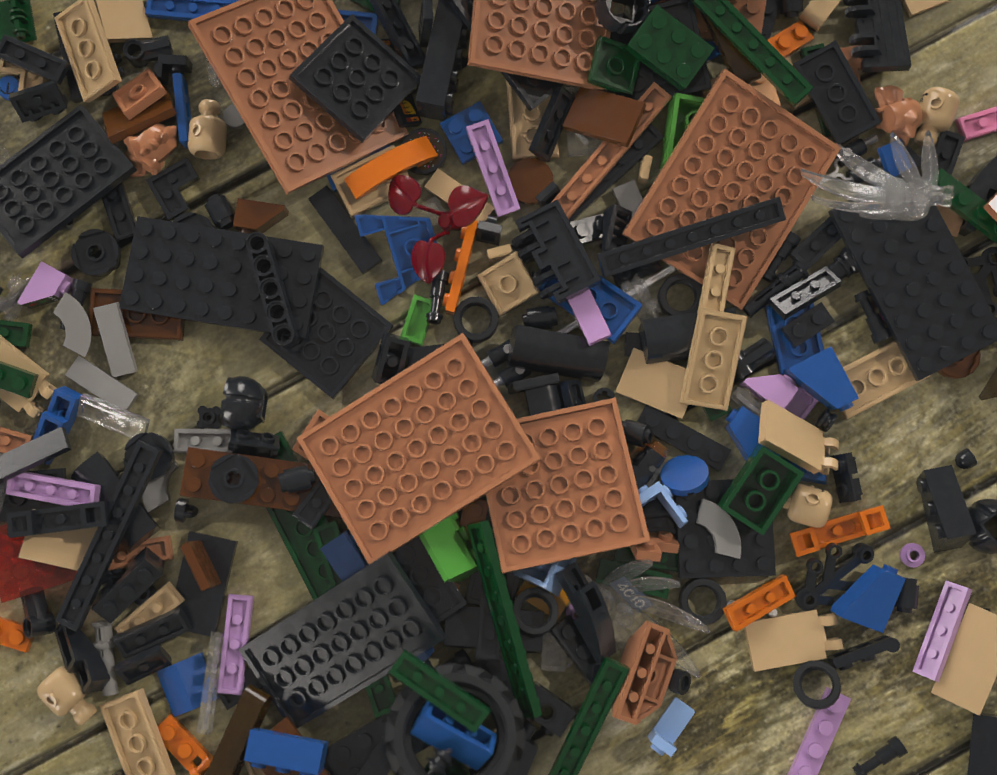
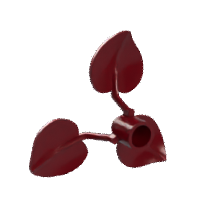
[388,175,489,284]

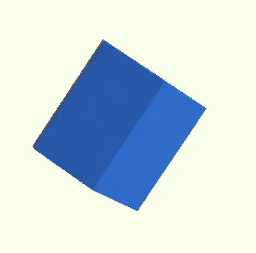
[156,652,220,717]

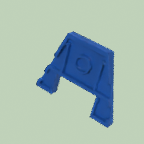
[354,214,437,305]

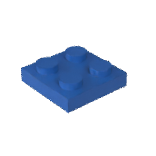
[440,101,503,165]

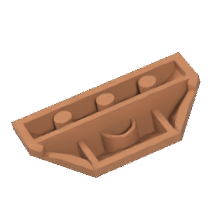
[612,621,677,725]

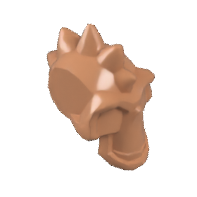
[874,85,922,147]
[124,123,178,177]

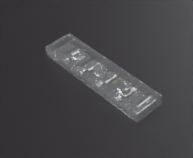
[197,632,224,734]

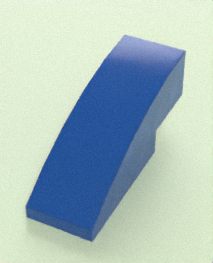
[33,386,85,465]

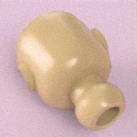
[914,87,960,148]
[188,99,227,160]
[782,484,832,528]
[37,666,97,726]

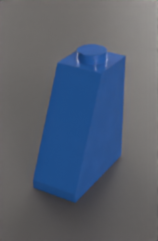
[783,347,859,412]
[725,406,780,461]
[830,564,906,633]

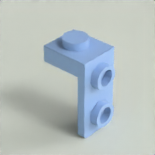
[638,481,688,528]
[647,697,695,757]

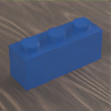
[410,701,497,770]
[244,728,329,775]

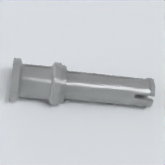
[91,620,119,696]

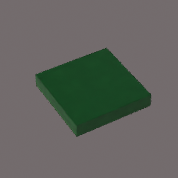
[587,35,641,97]

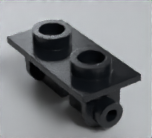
[228,429,280,459]
[830,452,863,503]

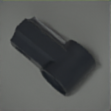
[123,35,174,68]
[735,337,776,381]
[20,586,56,638]

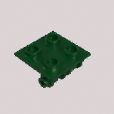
[0,0,37,43]

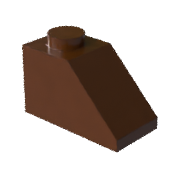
[233,198,289,234]

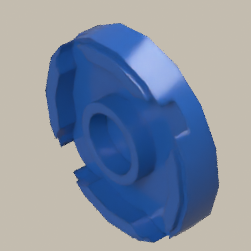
[660,455,709,496]

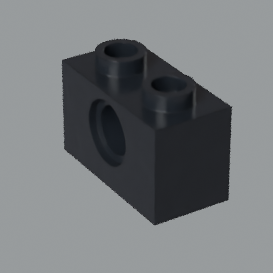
[371,332,411,384]
[525,681,577,737]

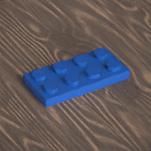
[538,274,643,344]

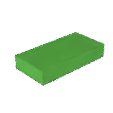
[400,294,432,346]

